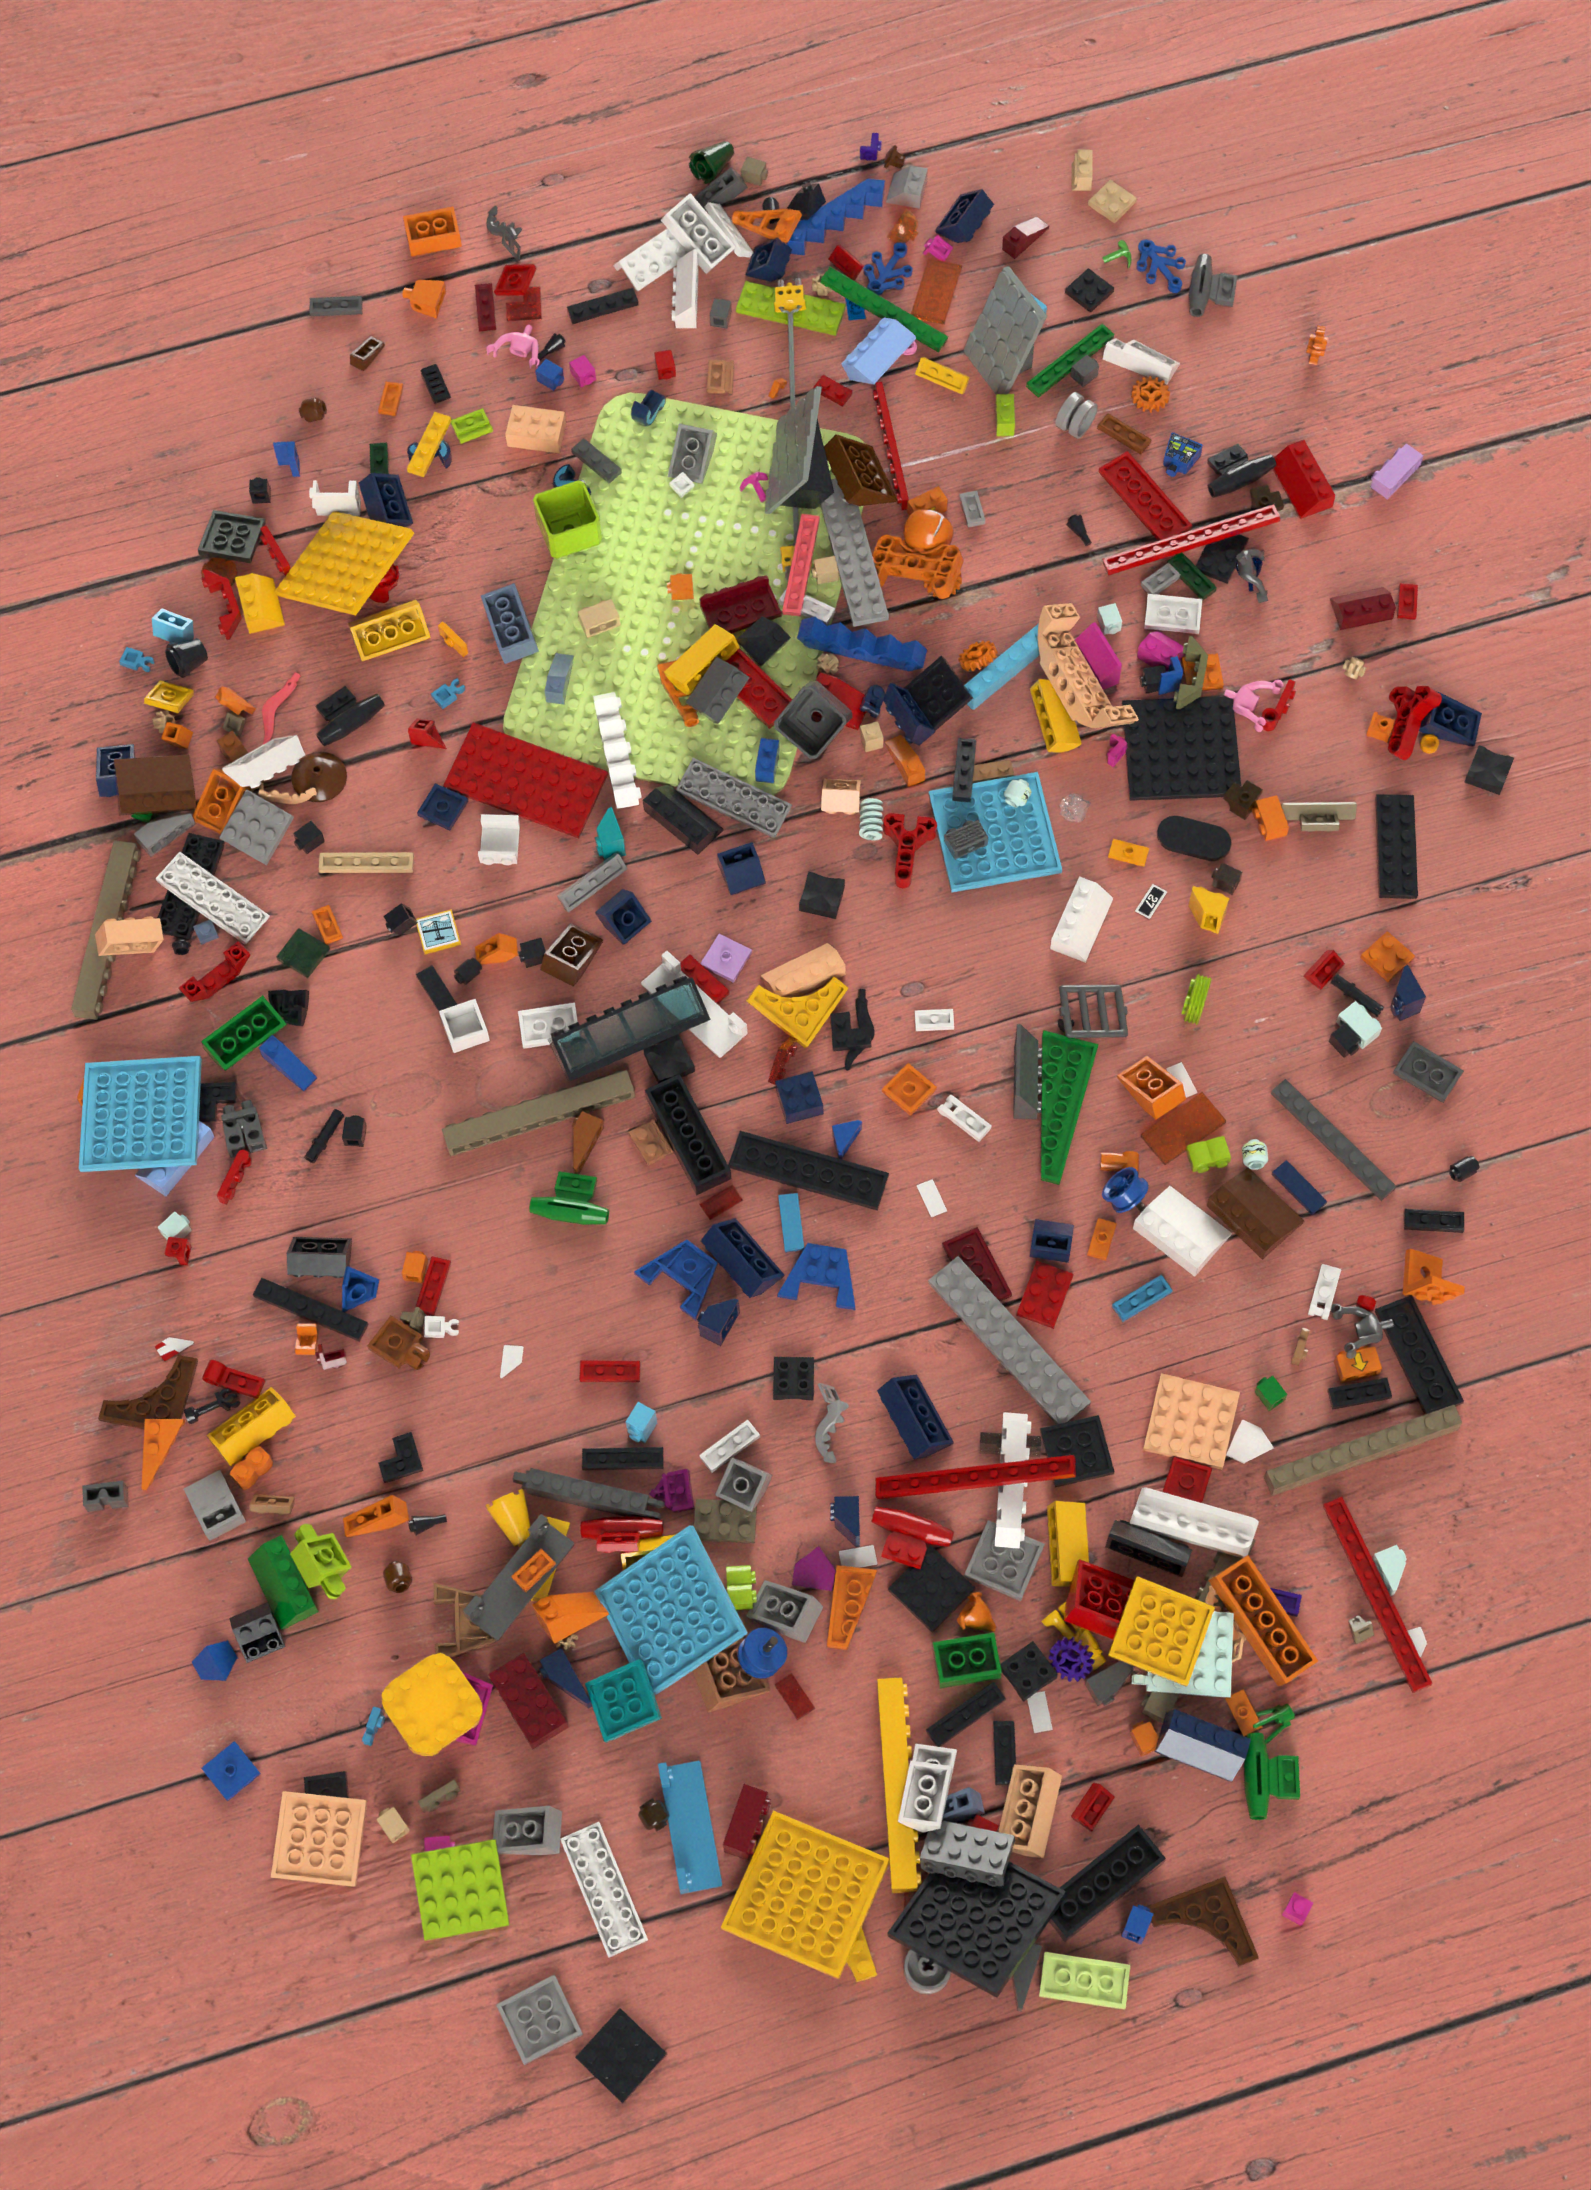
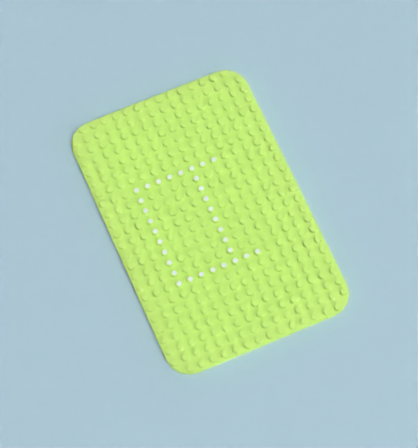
[503,392,865,796]

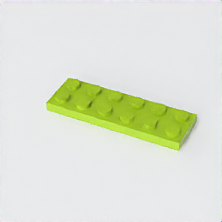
[736,281,846,336]

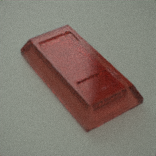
[699,1184,743,1220]

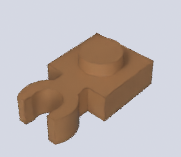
[1291,1328,1310,1366]

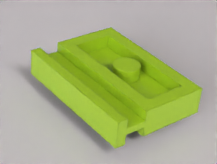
[451,408,493,444]

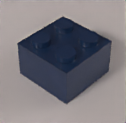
[775,1071,824,1124]

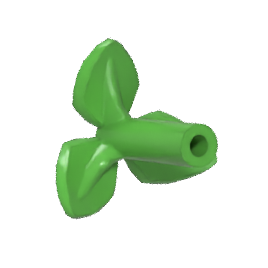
[1102,240,1132,268]

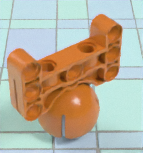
[872,510,964,599]

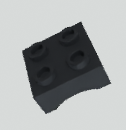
[1465,745,1514,795]
[799,871,845,919]
[643,1034,695,1084]
[773,1357,814,1400]
[1000,1641,1058,1702]

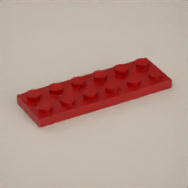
[1099,451,1192,541]
[725,648,793,729]

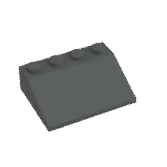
[1013,1024,1042,1119]

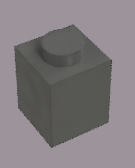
[710,298,732,329]
[1071,355,1099,387]

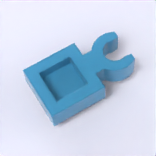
[119,647,155,672]
[431,678,465,709]
[362,1706,385,1746]

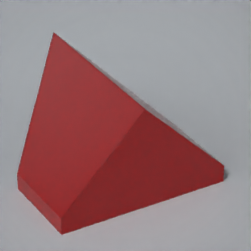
[408,718,447,749]

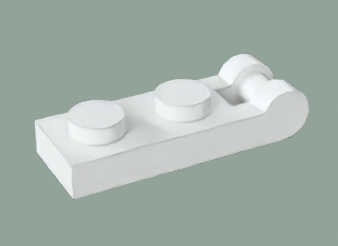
[937,1095,992,1142]
[1308,1264,1341,1320]

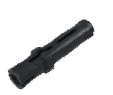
[1330,974,1385,1017]
[304,1109,345,1163]

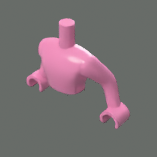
[486,325,540,369]
[1224,680,1283,732]

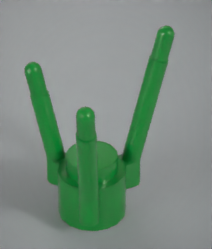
[1253,1704,1295,1744]

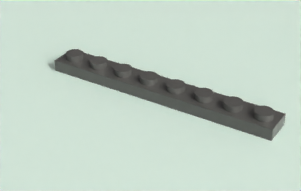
[1271,1079,1396,1201]

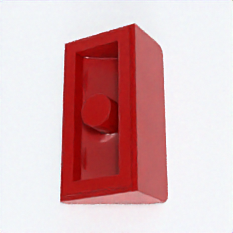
[1304,950,1345,990]
[1071,1783,1115,1831]

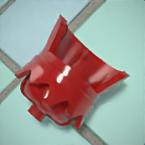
[369,564,400,603]

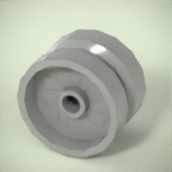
[1055,392,1098,439]
[904,1950,951,1994]

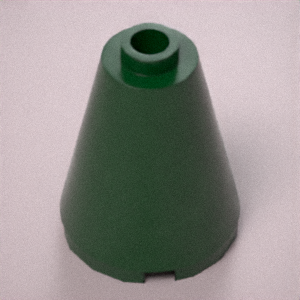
[689,141,734,184]

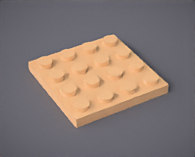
[1143,1373,1240,1470]
[271,1791,367,1887]

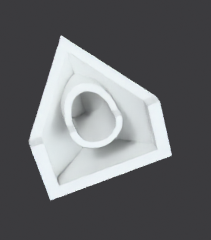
[1226,1419,1274,1464]

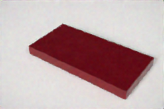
[942,1227,1012,1302]

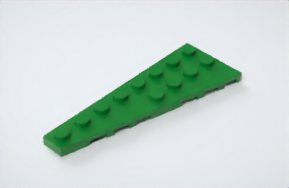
[1041,1030,1099,1185]

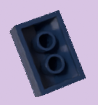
[935,189,994,243]
[359,473,413,527]
[883,683,936,746]

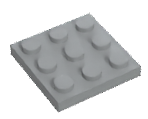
[219,789,294,865]
[964,1520,1045,1601]
[496,1974,583,2065]

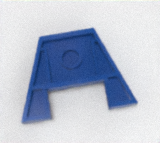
[634,1239,718,1320]
[777,1243,856,1310]

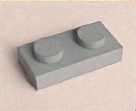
[959,491,985,528]
[1141,563,1180,595]

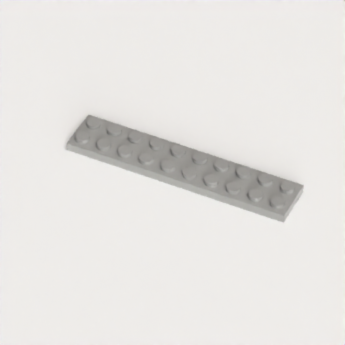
[820,479,889,627]
[928,1256,1091,1425]

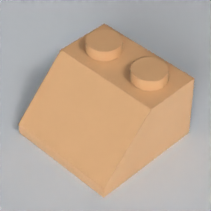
[821,779,861,815]

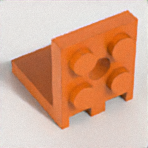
[1402,1248,1465,1305]

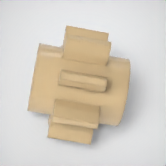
[812,274,832,296]
[817,653,839,676]
[1342,657,1366,679]
[152,710,176,733]
[556,1634,578,1652]

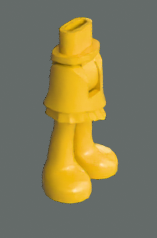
[1041,1602,1107,1671]

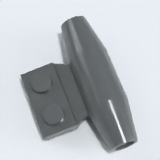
[1189,254,1237,317]

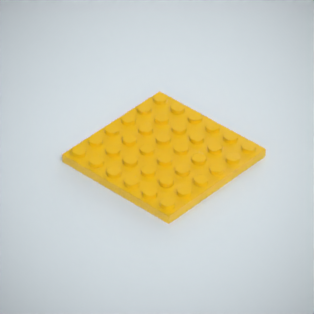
[275,511,414,616]
[721,1811,890,1979]

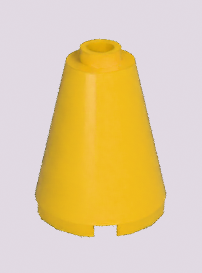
[485,1489,531,1548]

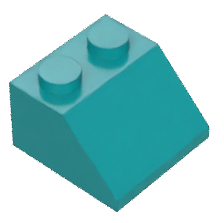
[594,807,626,861]

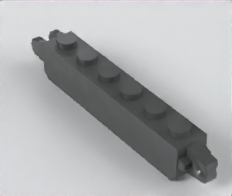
[513,1468,665,1520]

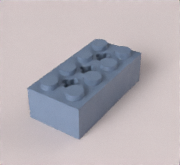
[481,583,539,664]

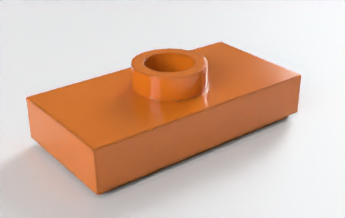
[378,381,403,416]
[311,905,343,945]
[1087,1218,1117,1261]
[511,1548,556,1593]
[1225,1689,1263,1737]

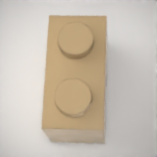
[577,599,621,638]

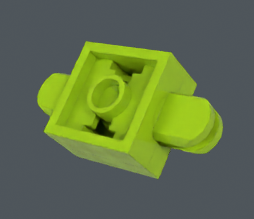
[290,1524,351,1599]

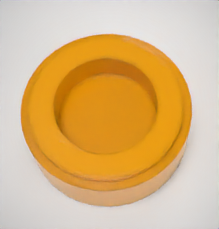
[1420,734,1439,754]

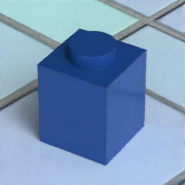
[535,359,564,391]

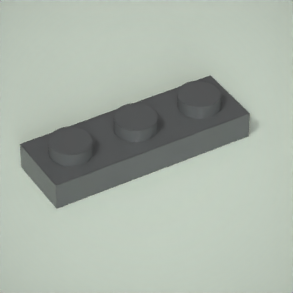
[309,296,363,317]
[571,438,622,484]

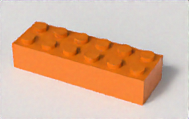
[1208,1555,1318,1687]

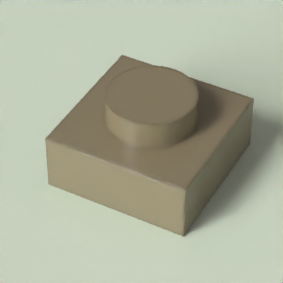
[222,711,246,736]

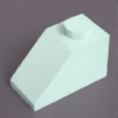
[1372,1545,1407,1596]

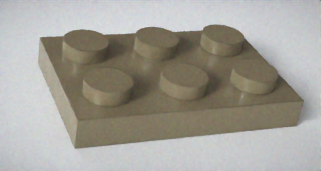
[694,1499,757,1543]

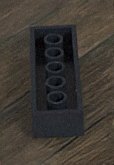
[645,1074,732,1195]
[1049,1825,1166,1942]

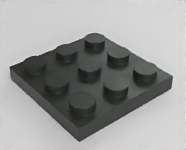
[198,510,266,563]

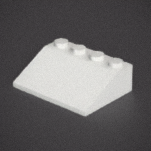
[1133,1186,1232,1277]

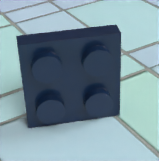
[417,783,468,831]

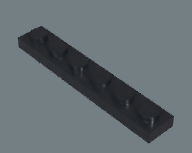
[253,1278,369,1342]

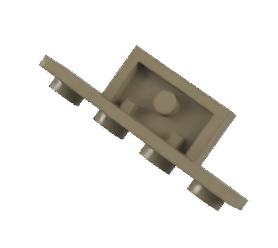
[1281,802,1357,832]

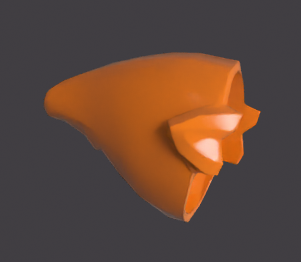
[957,1592,997,1632]

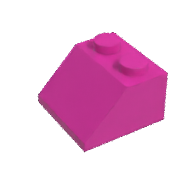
[1137,630,1185,672]

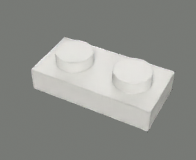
[915,1009,954,1031]

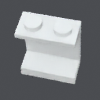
[309,480,361,516]
[478,814,520,865]

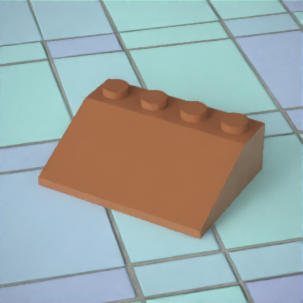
[693,1614,770,1712]

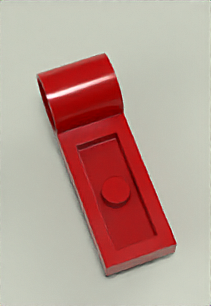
[1260,679,1297,731]
[202,1360,265,1399]

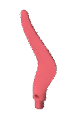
[262,672,301,744]

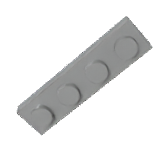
[557,853,628,912]

